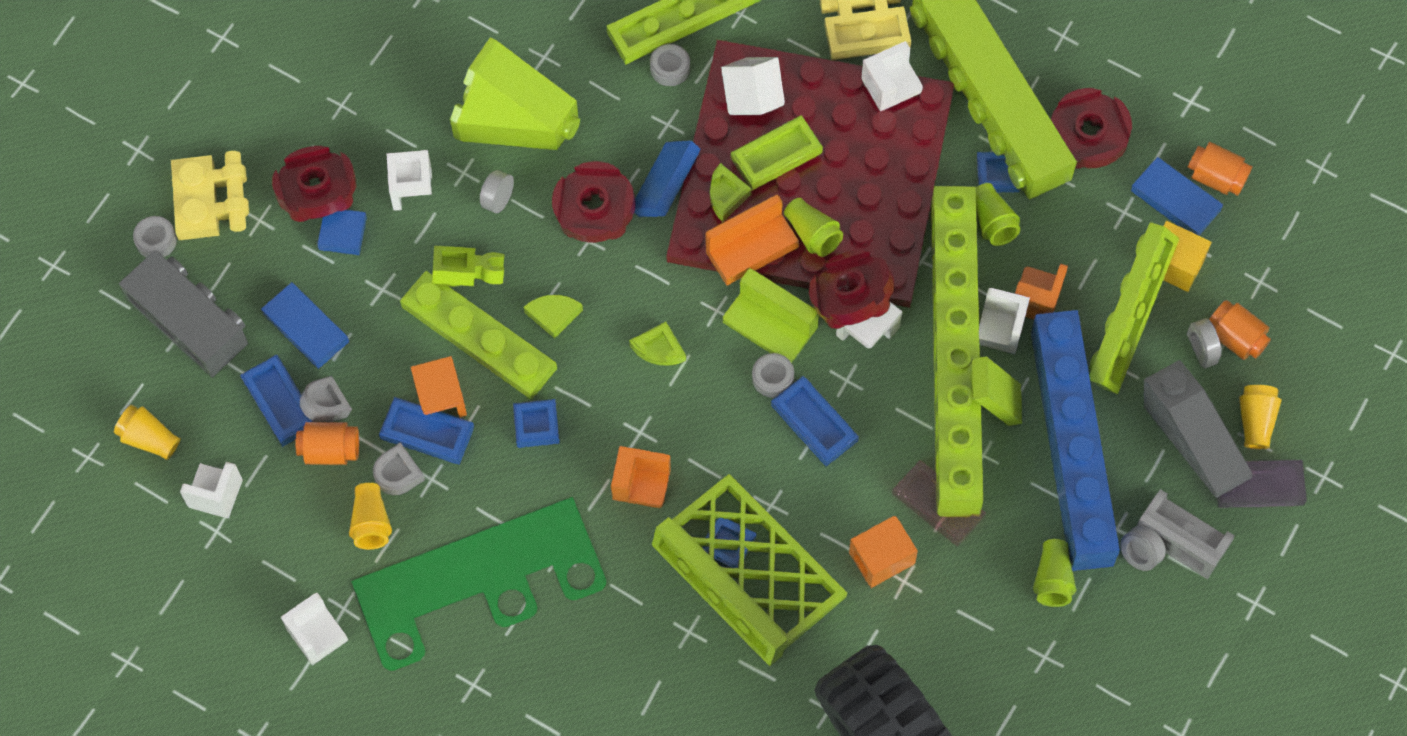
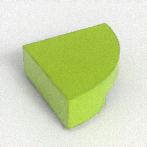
[710,163,751,222]
[523,295,583,339]
[629,322,686,366]

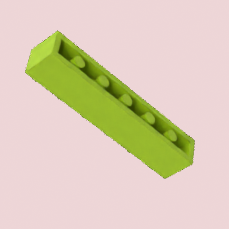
[910,0,1077,200]

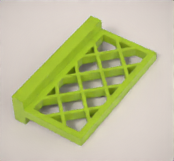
[652,474,848,666]

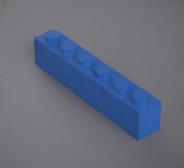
[1031,310,1120,571]

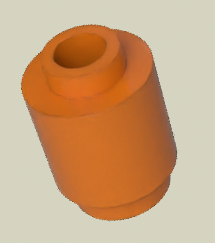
[1188,142,1253,196]
[1209,300,1271,360]
[296,422,359,465]

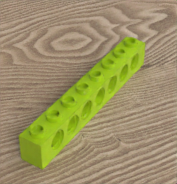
[931,186,983,518]

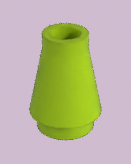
[976,183,1020,246]
[784,198,843,257]
[1033,539,1077,607]

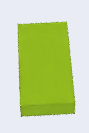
[731,115,823,191]
[972,356,1022,426]

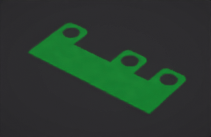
[351,497,606,671]

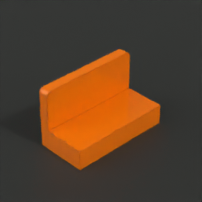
[706,195,799,285]

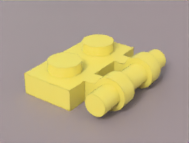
[820,0,911,60]
[171,151,249,240]

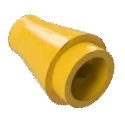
[1239,385,1282,449]
[114,404,181,460]
[349,483,392,550]

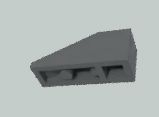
[1144,360,1252,498]

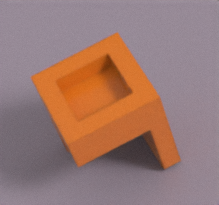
[1015,263,1068,320]
[411,356,467,418]
[611,446,671,508]
[849,516,918,588]

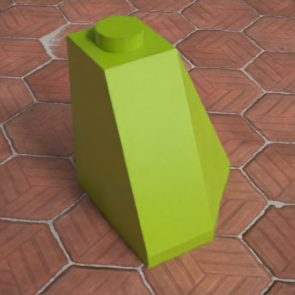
[450,37,580,150]

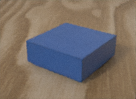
[977,152,1020,192]
[317,210,367,255]
[513,399,560,448]
[702,518,756,568]

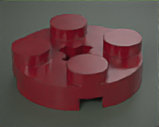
[1051,88,1132,169]
[272,146,356,222]
[552,161,636,243]
[809,250,894,329]

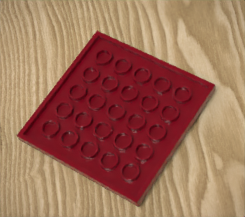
[666,40,954,308]

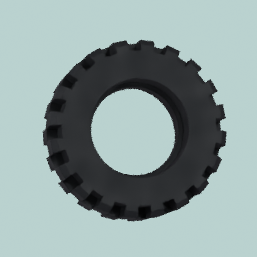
[814,645,952,736]

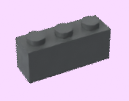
[118,250,248,378]

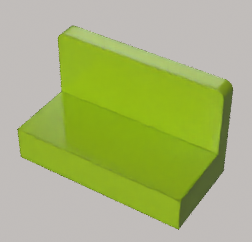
[723,268,819,363]

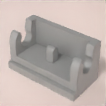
[1137,489,1235,579]

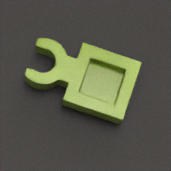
[432,246,504,287]

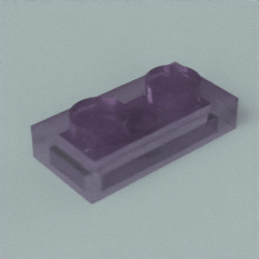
[1217,460,1307,508]

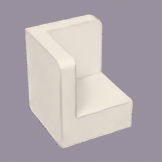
[862,41,923,112]
[721,57,785,115]
[387,150,432,210]
[979,288,1030,354]
[836,302,902,348]
[180,462,243,519]
[281,593,348,665]

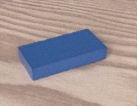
[634,141,700,217]
[1131,157,1223,236]
[261,282,349,369]
[240,355,315,447]
[771,376,859,466]
[379,397,474,465]

